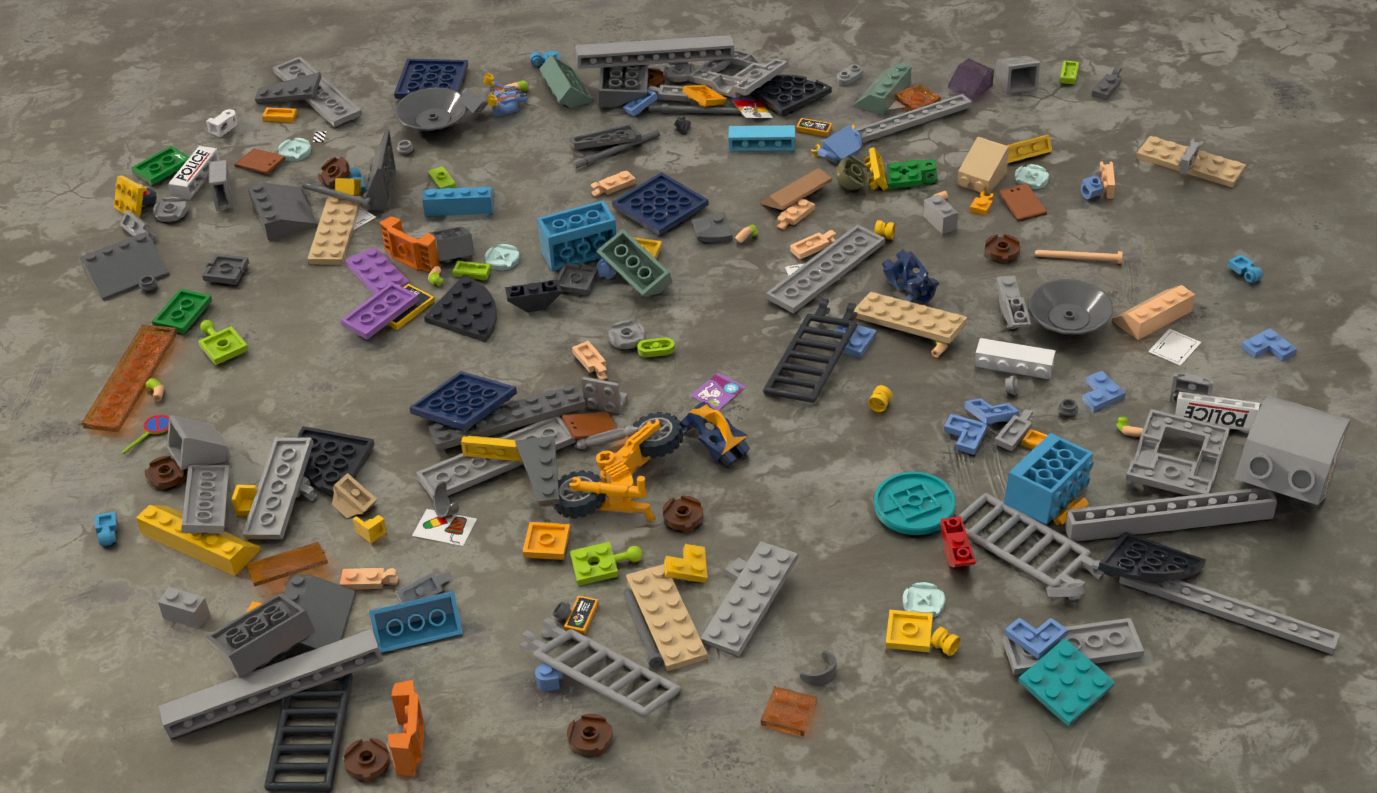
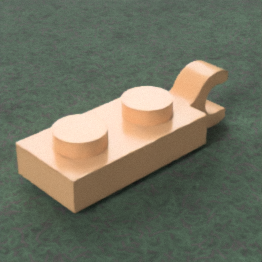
[1099,161,1115,199]
[591,170,636,197]
[777,198,815,230]
[790,230,837,260]
[572,341,608,380]
[340,568,399,590]

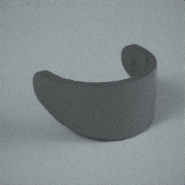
[433,481,459,517]
[800,651,836,686]

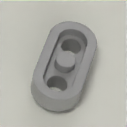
[836,64,863,86]
[1046,583,1086,600]

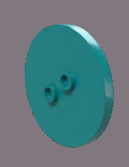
[874,472,956,535]

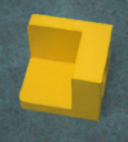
[335,178,361,196]
[232,485,257,516]
[353,515,387,544]

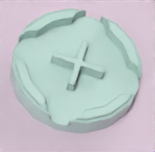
[278,138,311,162]
[1014,164,1049,189]
[485,244,520,271]
[902,582,946,617]

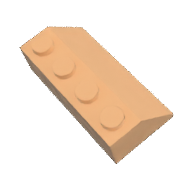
[1112,285,1195,340]

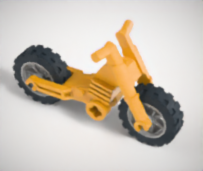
[553,412,683,522]

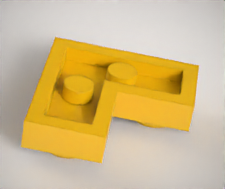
[664,544,708,583]

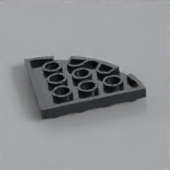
[751,74,832,116]
[424,275,497,343]
[297,426,375,496]
[1098,532,1206,583]

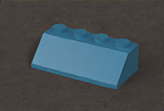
[422,186,495,216]
[369,591,463,653]

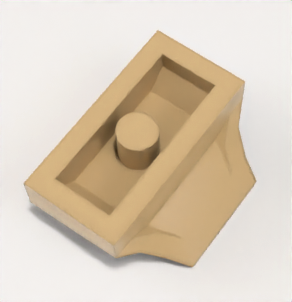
[331,473,377,518]

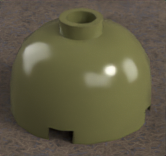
[835,156,870,190]

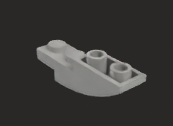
[996,276,1031,328]

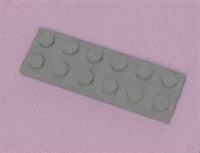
[242,438,314,539]
[181,464,229,534]
[700,541,798,657]
[1002,618,1144,675]

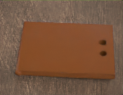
[234,148,286,174]
[999,183,1047,220]
[562,412,618,440]

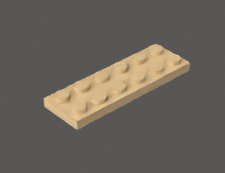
[1136,136,1246,188]
[308,196,361,265]
[854,292,968,344]
[626,564,708,672]

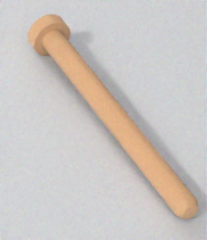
[1035,250,1123,264]

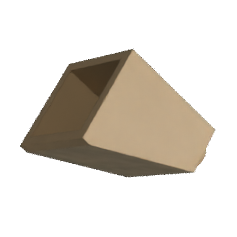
[957,137,1009,195]

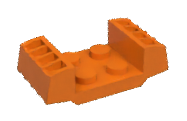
[379,216,440,273]
[388,680,424,777]

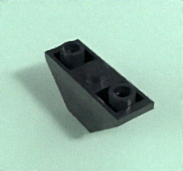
[505,279,561,313]

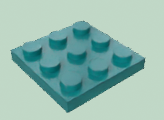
[1018,638,1115,726]

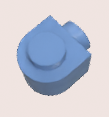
[1081,176,1103,199]
[597,257,617,279]
[535,663,563,691]

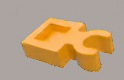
[970,191,994,216]
[1052,497,1089,525]

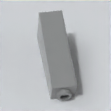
[209,160,233,210]

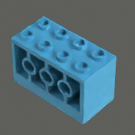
[537,200,617,271]
[1004,433,1094,525]

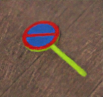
[122,415,169,454]

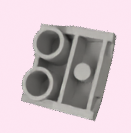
[1170,373,1214,405]

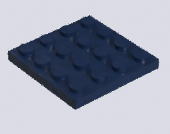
[394,58,468,99]
[612,172,709,236]
[409,371,517,431]

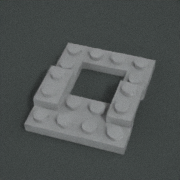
[688,50,788,98]
[1126,409,1230,496]

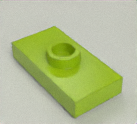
[1059,60,1080,84]
[428,166,456,189]
[452,261,492,280]

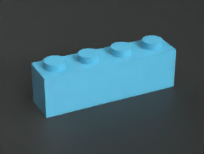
[728,125,795,151]

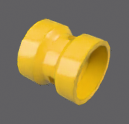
[874,220,895,240]
[868,385,893,412]
[930,627,961,656]

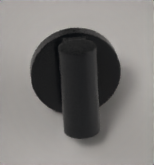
[674,116,691,135]

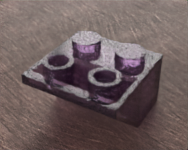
[948,58,994,99]

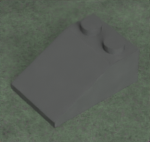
[429,226,475,263]

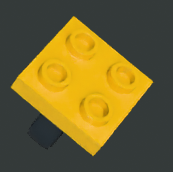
[114,175,157,218]

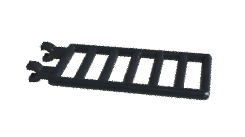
[763,298,858,403]
[264,650,353,791]

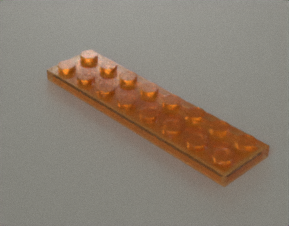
[82,325,177,432]

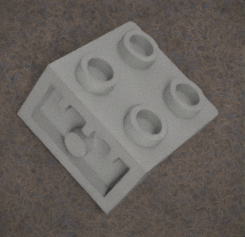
[581,377,628,414]

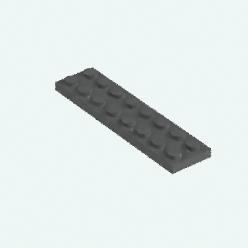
[429,384,587,451]

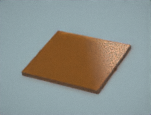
[246,542,328,587]

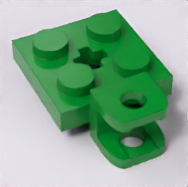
[887,159,938,189]

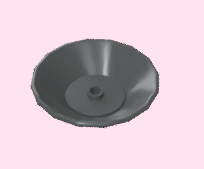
[395,87,468,133]
[1028,279,1113,335]

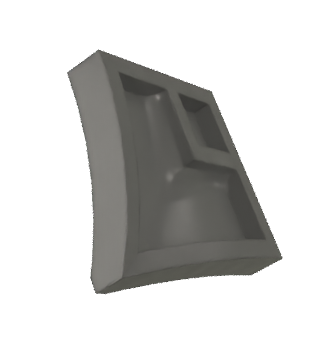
[691,212,733,242]

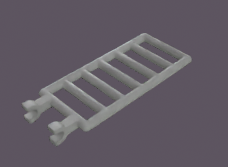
[957,493,1104,596]
[520,618,681,717]

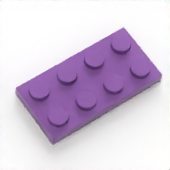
[345,247,410,295]
[340,282,419,339]

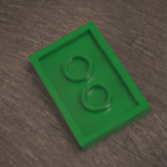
[131,146,190,185]
[152,288,212,334]

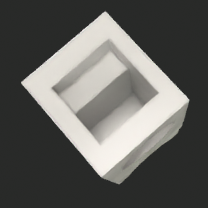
[206,109,238,137]

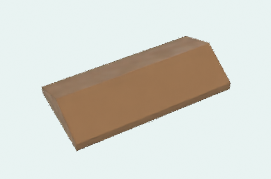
[760,168,832,210]

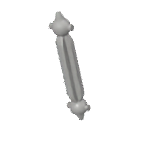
[574,425,639,450]

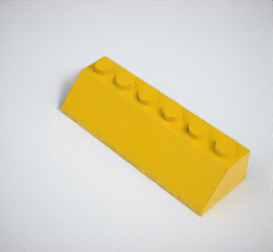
[136,505,261,576]

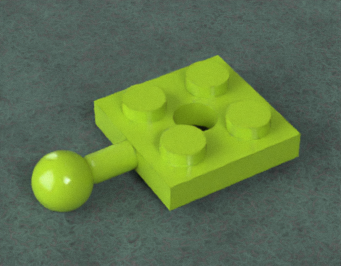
[198,320,249,365]
[570,541,643,586]

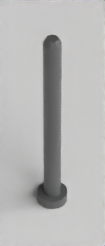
[302,182,374,210]
[624,588,663,668]

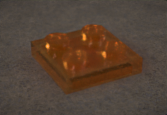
[895,83,941,111]
[761,686,817,736]

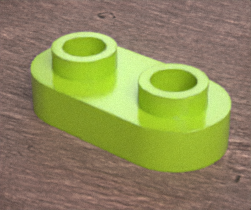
[637,337,675,358]

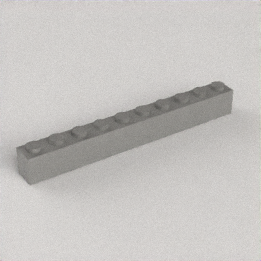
[575,35,734,69]
[1065,487,1277,542]
[159,629,383,739]

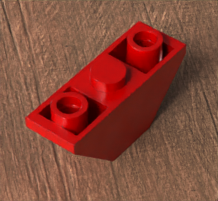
[940,516,976,567]

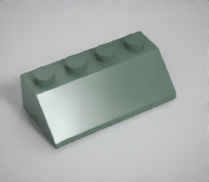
[540,55,594,108]
[854,63,912,115]
[596,229,673,297]

